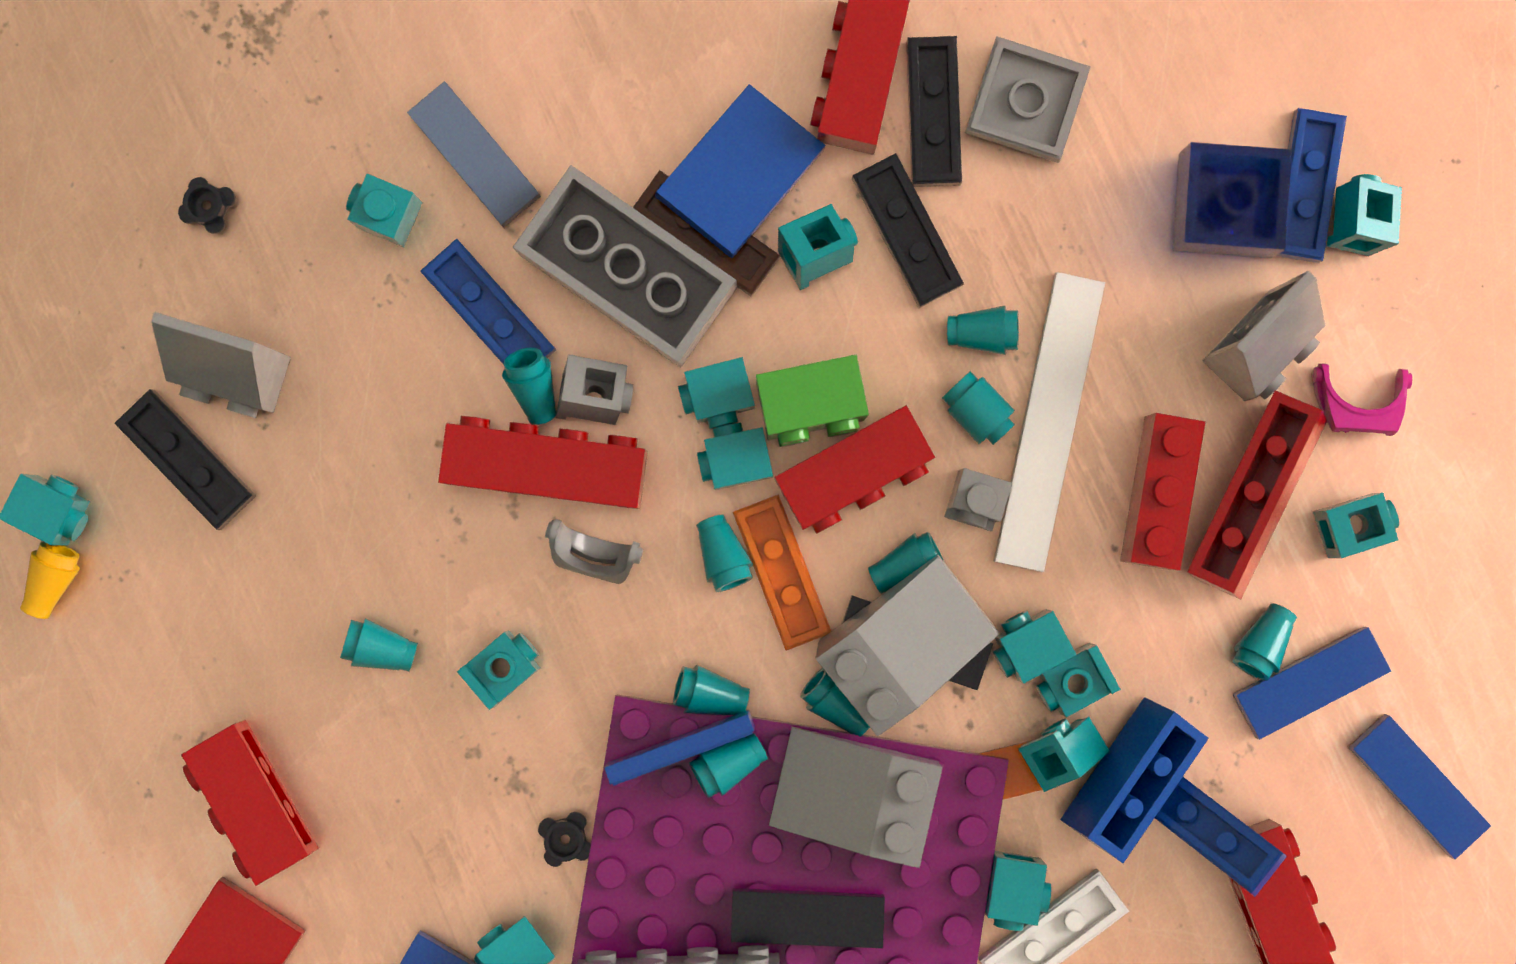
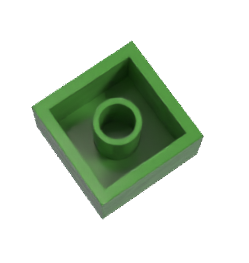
[756,354,869,447]

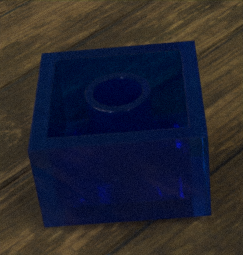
[1172,142,1292,258]

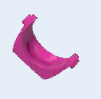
[1313,363,1413,436]

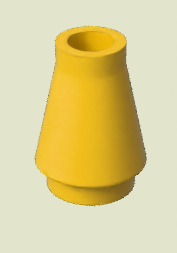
[20,542,80,619]

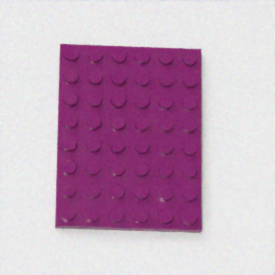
[571,694,1009,964]

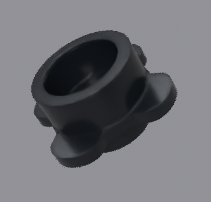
[178,177,236,234]
[538,812,591,867]

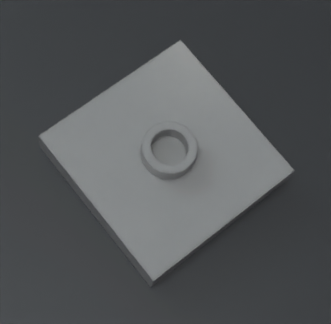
[965,36,1091,163]

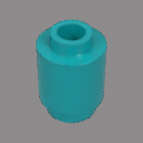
[942,371,1015,445]

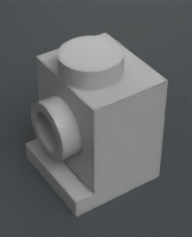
[556,354,633,425]
[944,468,1012,532]

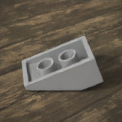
[1202,271,1325,401]
[151,312,291,418]
[816,555,999,737]
[769,727,942,868]

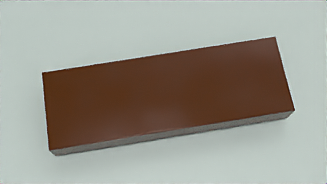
[633,170,780,297]

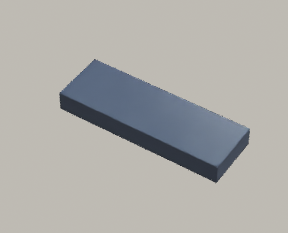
[407,81,541,228]

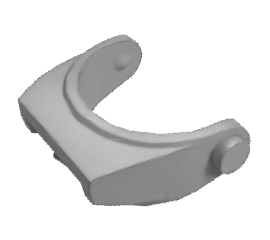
[545,519,643,584]

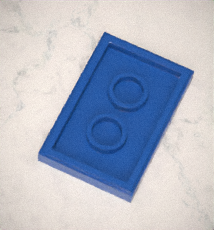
[655,84,826,259]

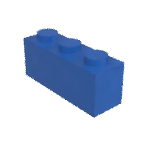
[1060,697,1209,863]

